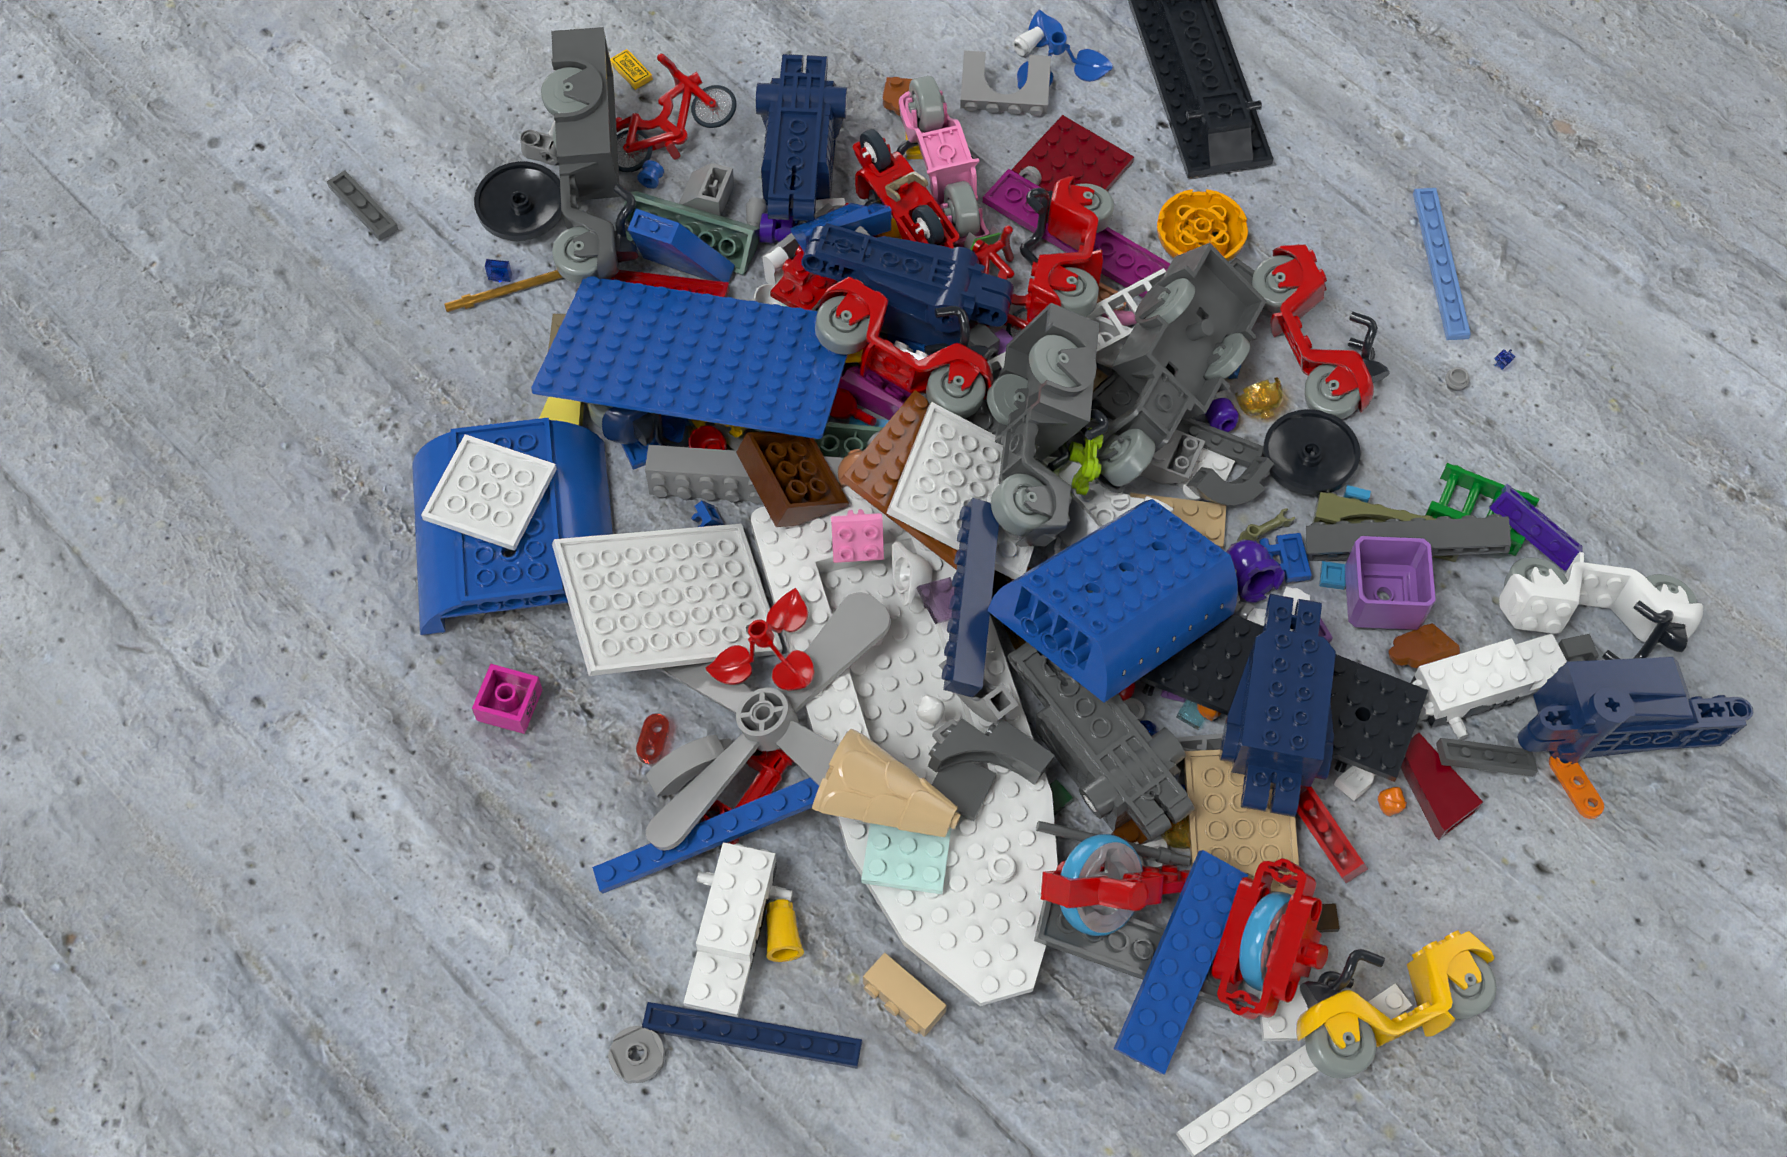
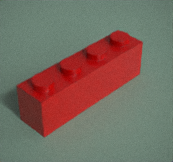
[1297,785,1368,883]

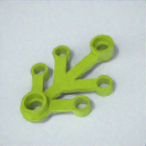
[1069,427,1103,496]

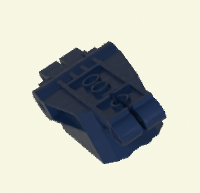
[801,223,1014,345]
[1219,594,1336,817]
[1517,657,1754,764]

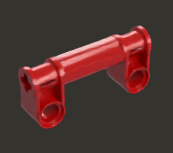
[701,749,794,845]

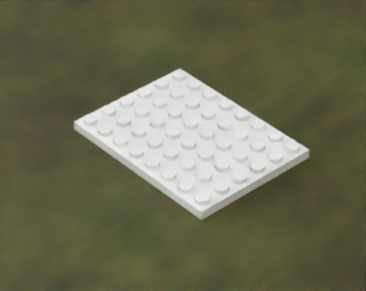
[552,524,783,676]

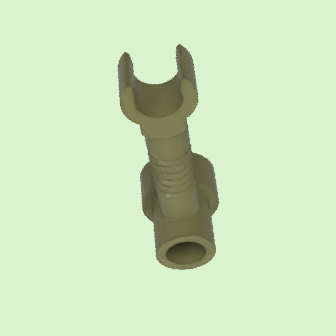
[1237,508,1295,542]

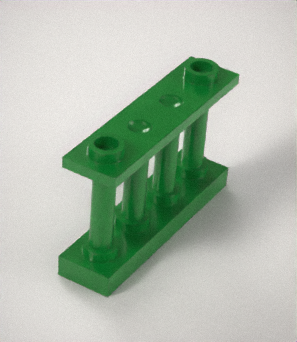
[1425,463,1539,556]

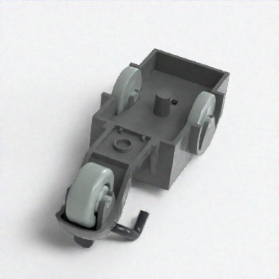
[541,27,639,283]
[1081,243,1267,493]

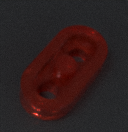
[636,713,670,764]

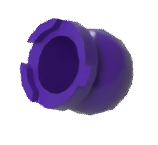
[1226,539,1285,602]

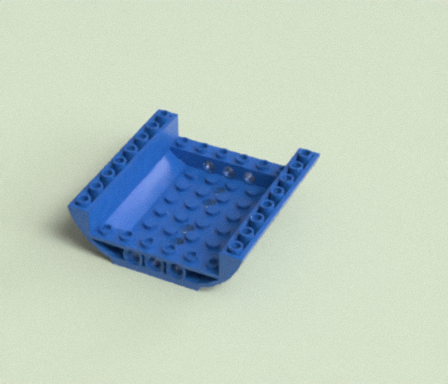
[412,417,613,635]

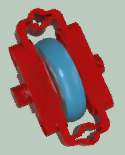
[1212,858,1328,1020]

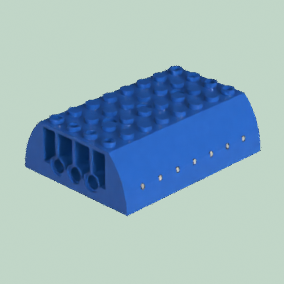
[988,499,1238,703]

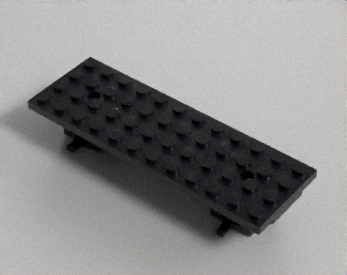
[1128,0,1274,178]
[1138,614,1428,782]

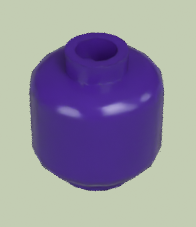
[1205,398,1239,432]

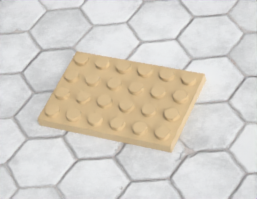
[1183,750,1299,895]

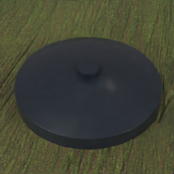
[474,161,563,241]
[1263,409,1360,496]

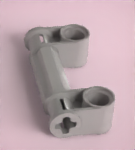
[520,120,558,165]

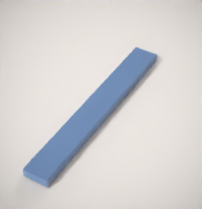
[1413,188,1471,340]

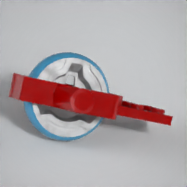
[1041,834,1190,936]

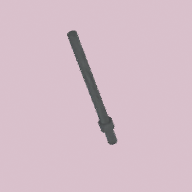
[1036,821,1190,867]

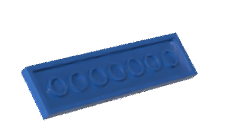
[1114,850,1249,1075]

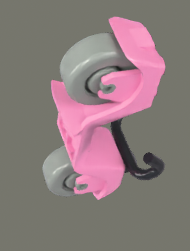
[896,75,990,248]

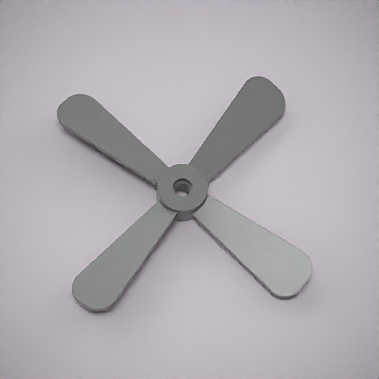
[646,592,891,851]

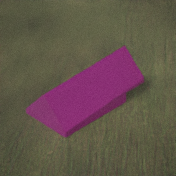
[838,363,912,420]

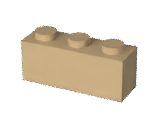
[863,953,947,1037]

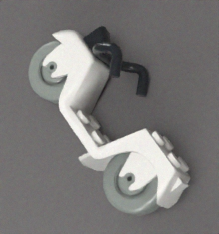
[1499,552,1703,660]

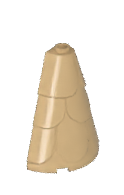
[812,729,961,837]

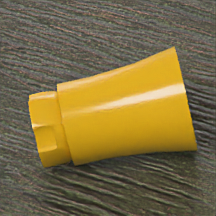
[766,899,804,962]

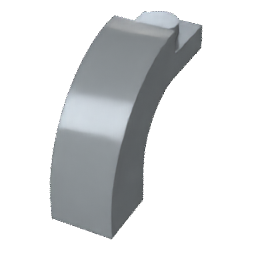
[939,659,1019,722]
[646,735,732,796]

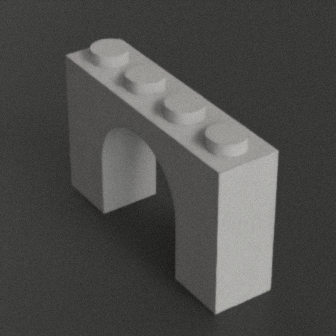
[960,50,1051,116]

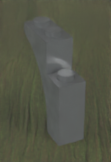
[927,718,1055,785]

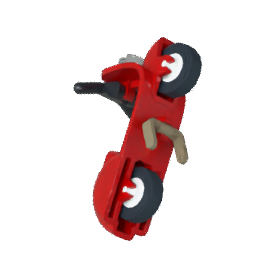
[853,129,959,248]

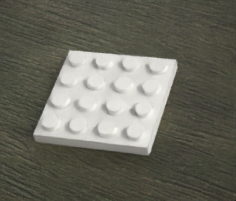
[421,434,557,551]

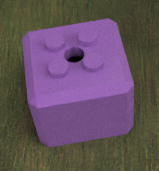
[1345,536,1436,630]

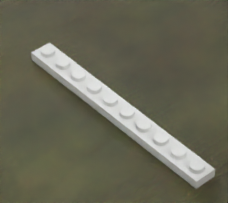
[1176,984,1412,1157]

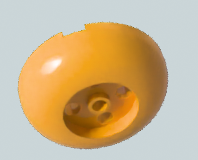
[1157,189,1248,262]

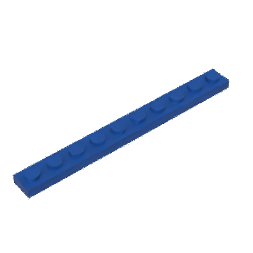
[592,778,819,894]

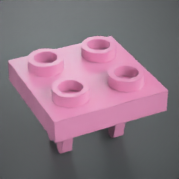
[831,509,884,563]

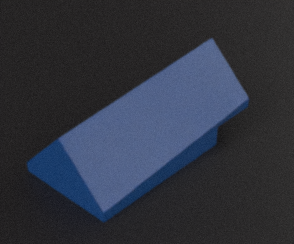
[790,203,891,252]

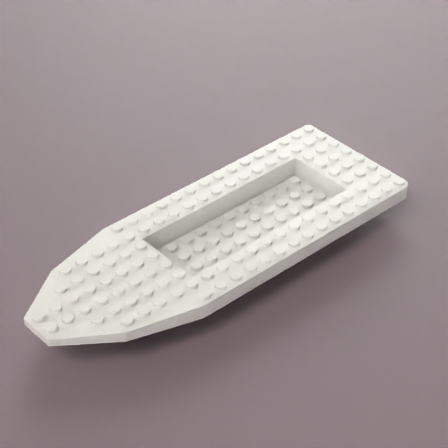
[751,486,1058,1006]

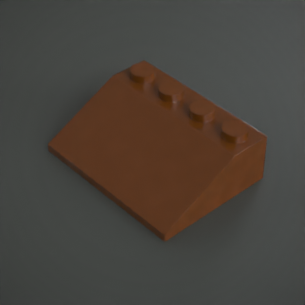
[736,431,849,527]

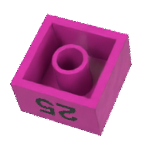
[472,664,543,734]

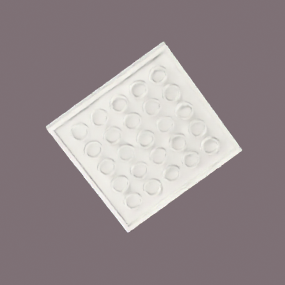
[887,402,1060,580]

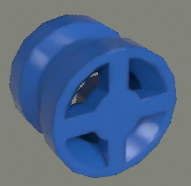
[637,160,664,189]

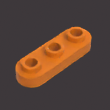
[1549,756,1604,819]

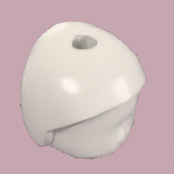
[916,695,945,726]

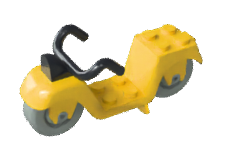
[1296,930,1497,1079]

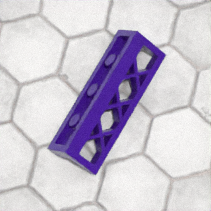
[1489,484,1583,571]

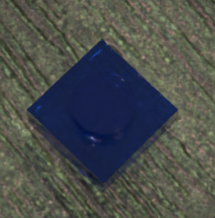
[485,259,512,282]

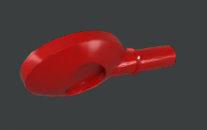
[830,388,877,426]

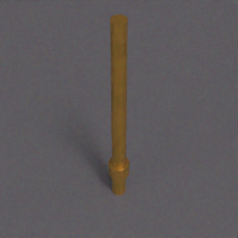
[444,270,563,312]

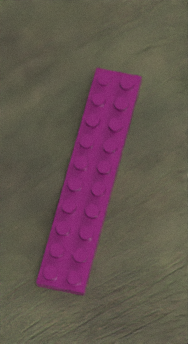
[982,169,1170,298]

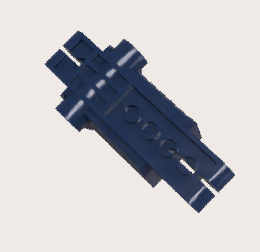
[756,54,847,221]

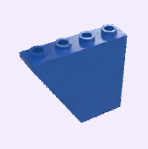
[628,209,735,282]

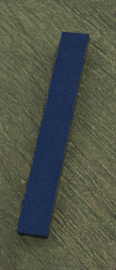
[642,1002,862,1069]

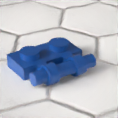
[1259,533,1312,583]

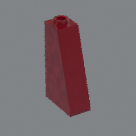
[1401,732,1483,840]

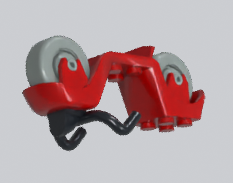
[1020,176,1114,320]
[1252,244,1390,419]
[815,277,993,419]

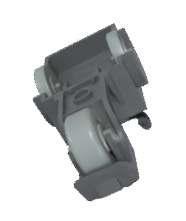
[987,303,1109,547]

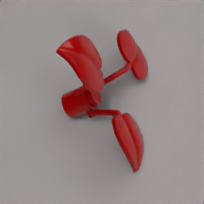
[706,588,814,691]

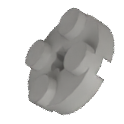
[608,1026,665,1084]

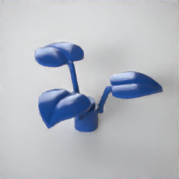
[1017,9,1113,90]

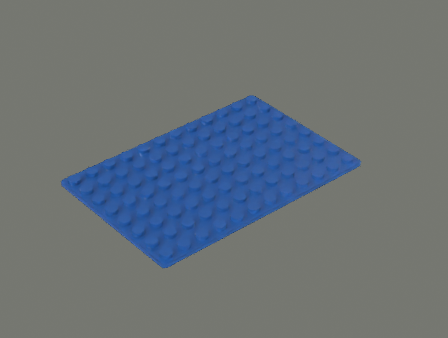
[531,276,848,439]

